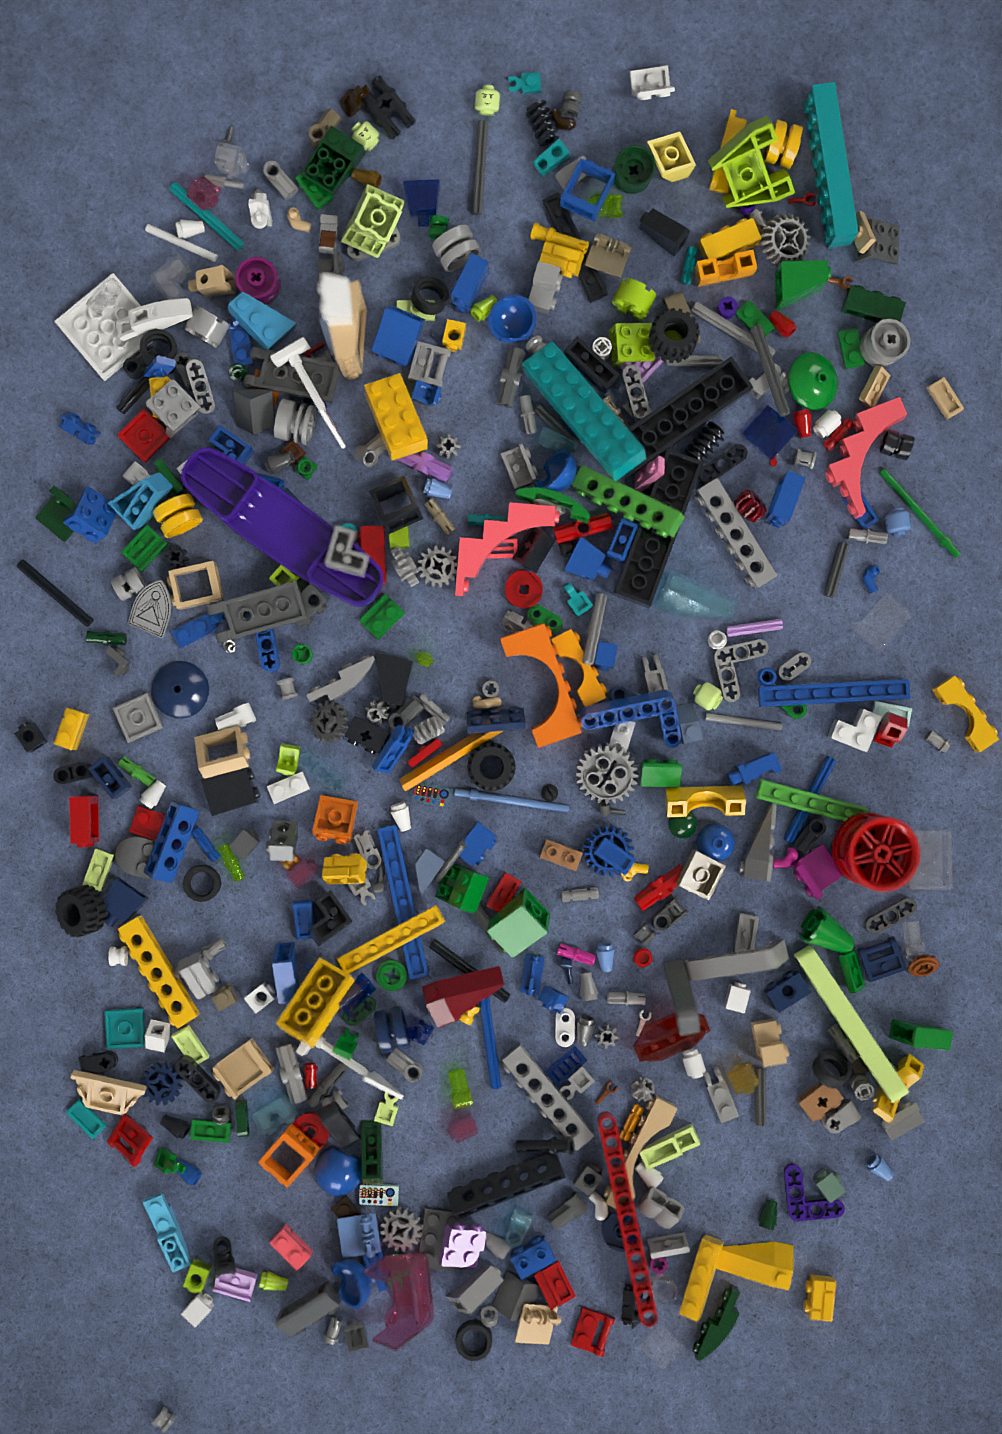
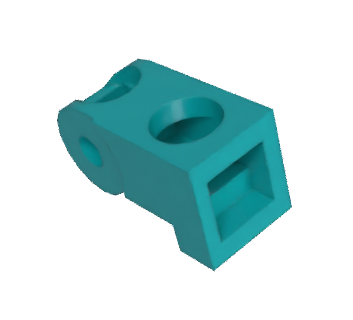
[533,139,571,177]

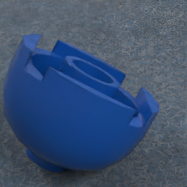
[696,823,735,861]

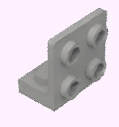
[146,380,200,439]

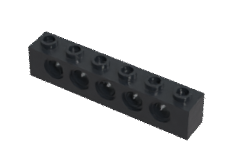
[447,1152,566,1220]

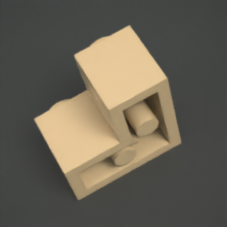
[751,1018,789,1067]

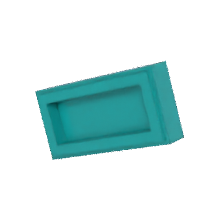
[65,1098,107,1140]

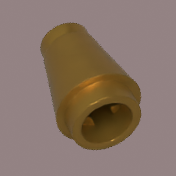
[352,168,382,188]

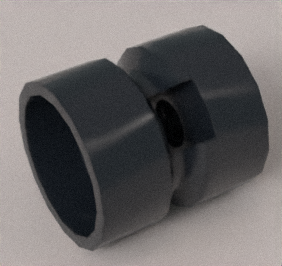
[880,429,915,461]

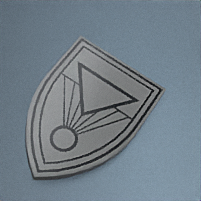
[128,580,171,639]

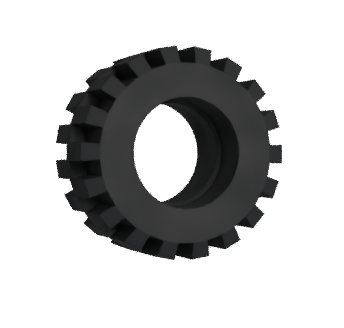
[648,308,700,363]
[467,743,516,791]
[55,885,107,938]

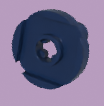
[602,1212,641,1252]

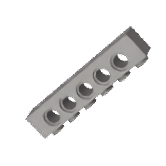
[695,478,777,590]
[502,1043,594,1151]

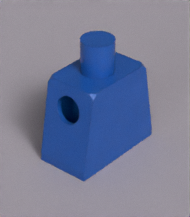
[564,537,612,581]

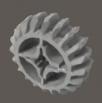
[760,213,811,267]

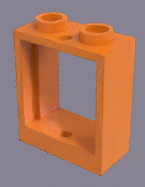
[258,1123,320,1188]

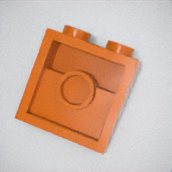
[312,795,358,845]

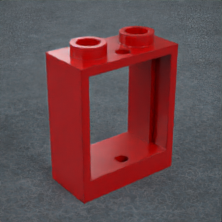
[69,796,99,848]

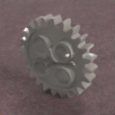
[576,743,639,805]

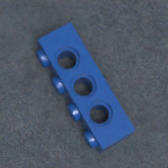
[144,801,199,883]

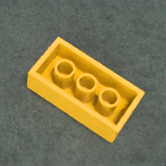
[364,373,428,461]
[276,957,356,1049]

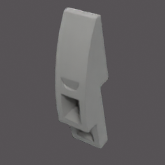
[307,655,376,703]

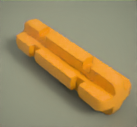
[619,1104,644,1141]

